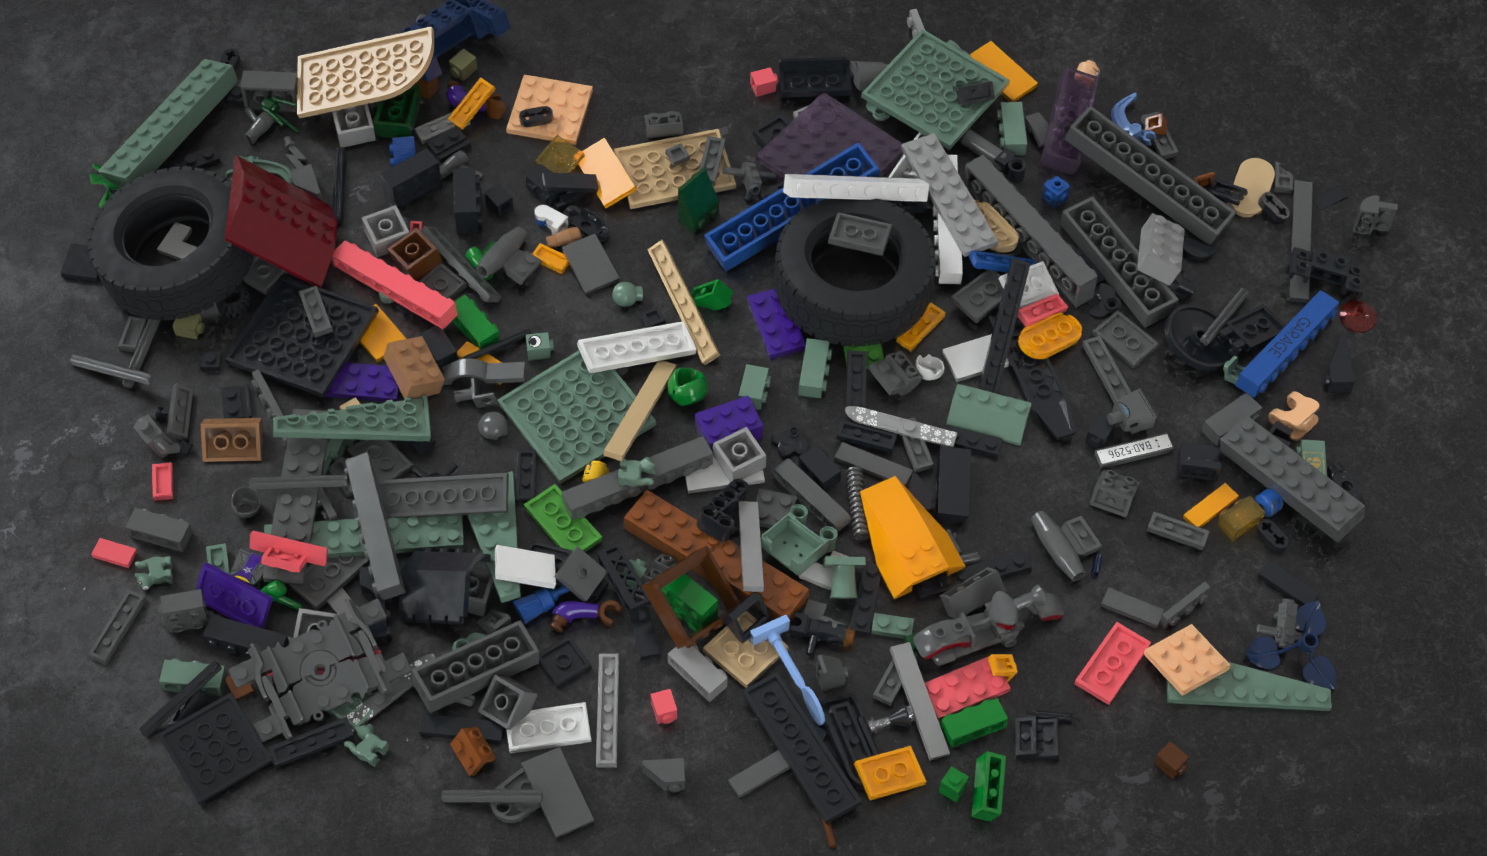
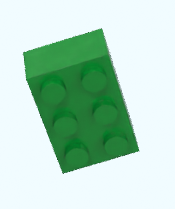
[661,565,718,631]

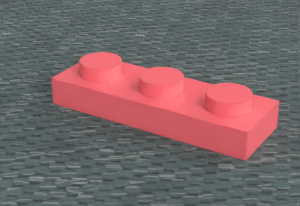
[1017,294,1068,327]

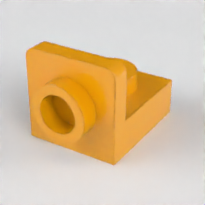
[988,654,1018,681]

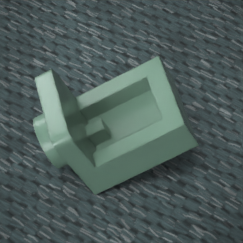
[1223,356,1245,384]
[621,558,650,588]

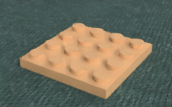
[506,75,593,145]

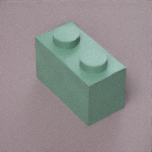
[739,364,771,410]

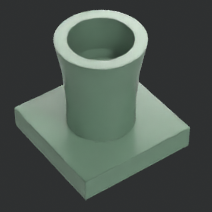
[823,556,866,599]

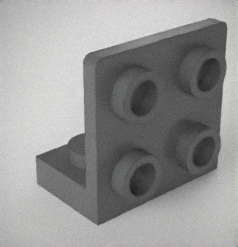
[1089,470,1140,517]

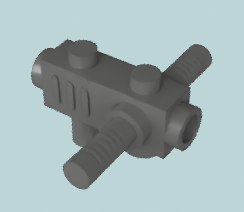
[723,162,776,201]
[1257,599,1303,648]

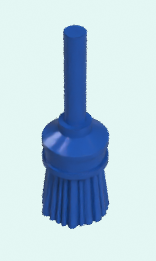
[513,587,570,625]

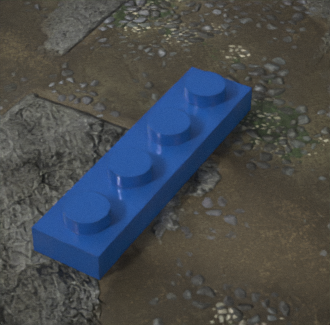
[968,250,1036,273]

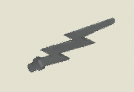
[284,136,307,168]

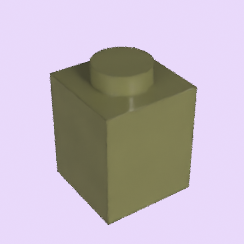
[449,49,478,81]
[173,313,204,339]

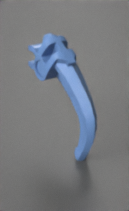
[1111,93,1156,146]

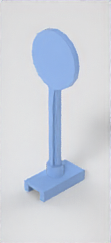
[750,615,825,726]

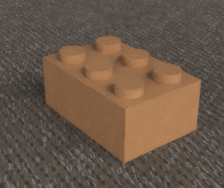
[383,336,445,399]

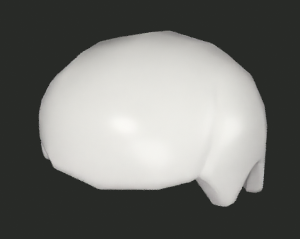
[915,354,945,381]

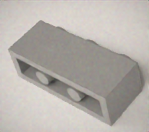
[668,645,727,702]

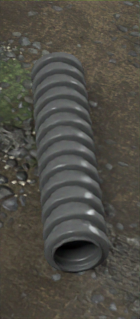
[846,466,870,541]

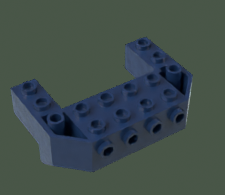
[399,0,511,82]

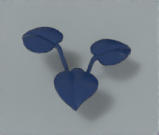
[1246,601,1337,690]

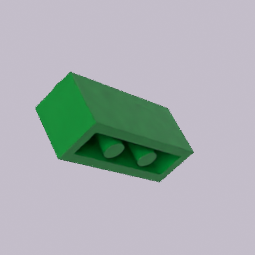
[452,295,499,349]
[940,698,1008,749]
[971,751,1006,822]

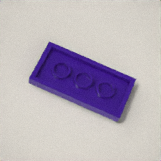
[747,289,806,359]
[326,362,400,402]
[196,563,273,629]

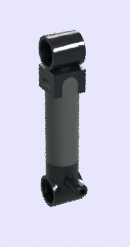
[944,129,1026,183]

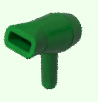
[465,241,496,280]
[260,579,302,611]

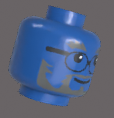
[1254,489,1284,517]

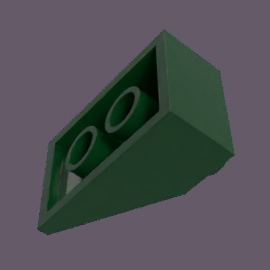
[678,167,719,234]

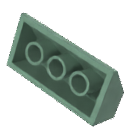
[946,383,1031,446]

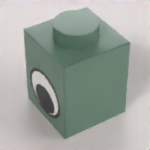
[526,332,554,361]

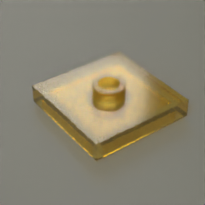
[534,135,585,173]

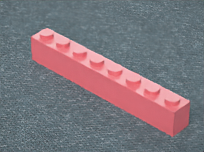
[332,240,458,329]

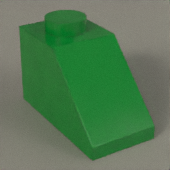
[691,279,733,311]

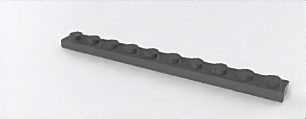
[251,369,338,521]

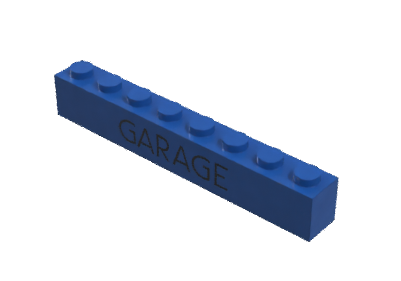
[1235,290,1339,398]

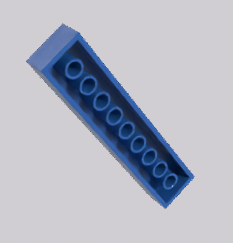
[704,142,880,272]

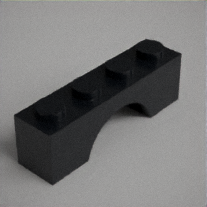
[359,567,392,647]

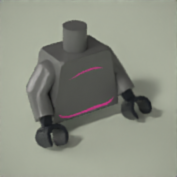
[134,407,193,459]

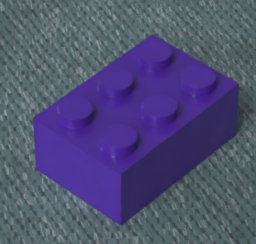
[695,396,763,452]

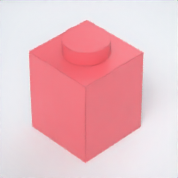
[750,67,778,97]
[651,689,677,724]

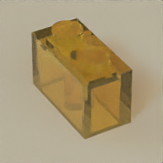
[1217,496,1265,541]

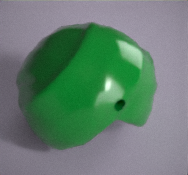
[668,368,708,406]

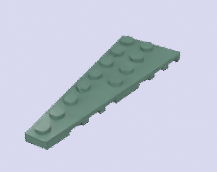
[273,395,431,441]
[467,471,521,603]
[1167,661,1332,711]

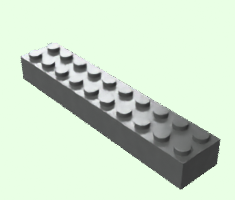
[1065,106,1236,246]
[964,155,1097,308]

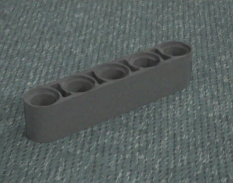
[772,459,851,533]

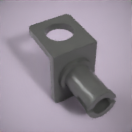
[454,377,498,408]

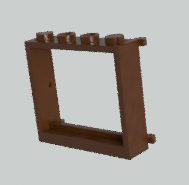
[642,545,740,649]

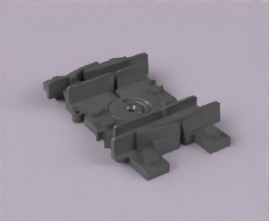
[228,598,411,744]

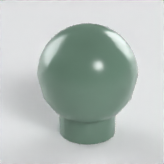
[612,281,643,307]

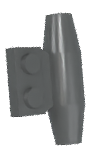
[476,227,542,285]
[1031,511,1102,581]

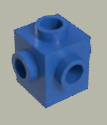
[1042,176,1070,209]

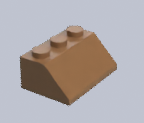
[200,418,263,462]

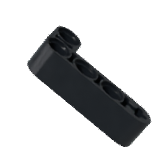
[696,479,749,542]

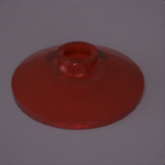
[1339,300,1377,332]

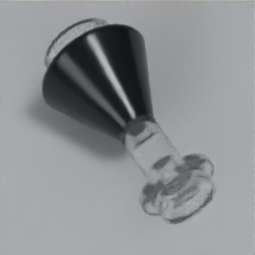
[868,703,915,733]

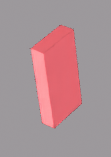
[152,462,174,501]
[91,538,137,568]

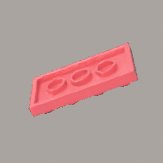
[1074,622,1151,705]
[925,656,1011,721]

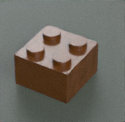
[387,228,443,281]

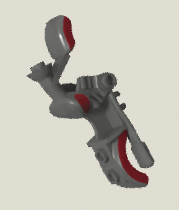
[913,584,1064,666]

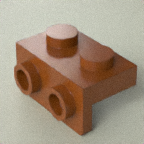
[450,727,496,776]

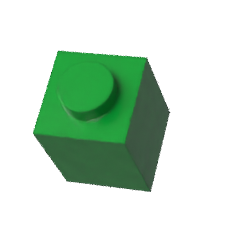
[939,766,969,803]

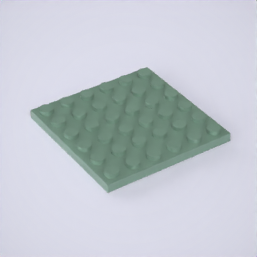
[861,29,1010,150]
[497,350,656,484]

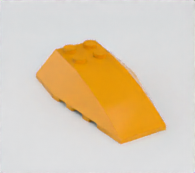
[860,476,966,599]

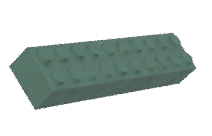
[98,59,239,191]

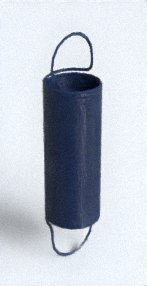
[1091,550,1103,577]

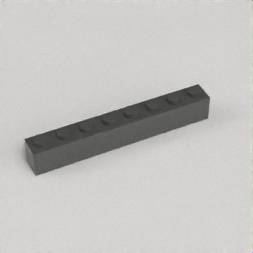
[561,436,713,520]
[344,452,406,600]

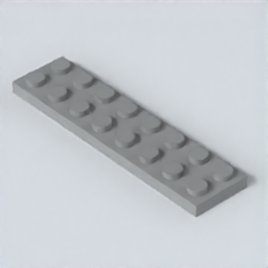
[901,133,998,257]

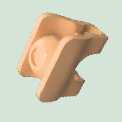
[1268,391,1319,441]

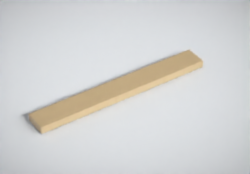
[647,240,720,365]
[604,360,676,461]

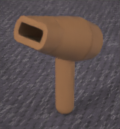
[546,227,582,248]

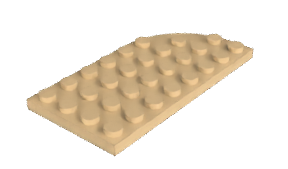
[297,27,434,118]

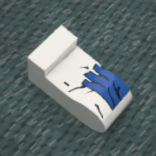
[535,205,569,235]

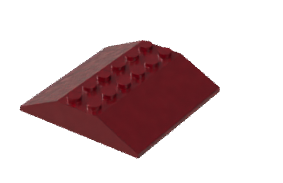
[225,155,337,288]

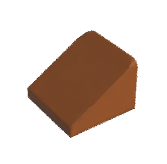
[1145,113,1167,135]
[1192,172,1215,187]
[225,675,254,700]

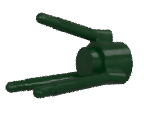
[261,95,299,133]

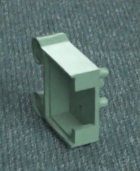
[761,504,838,576]

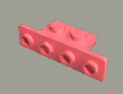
[250,531,328,573]

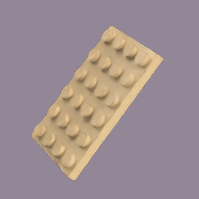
[614,129,736,209]

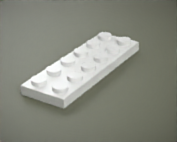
[577,321,697,374]

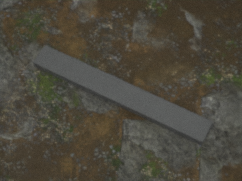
[1289,180,1313,303]

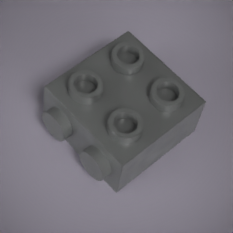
[158,589,209,633]

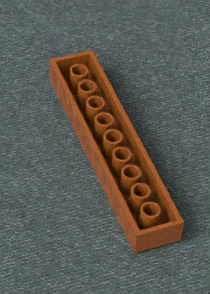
[624,490,809,624]

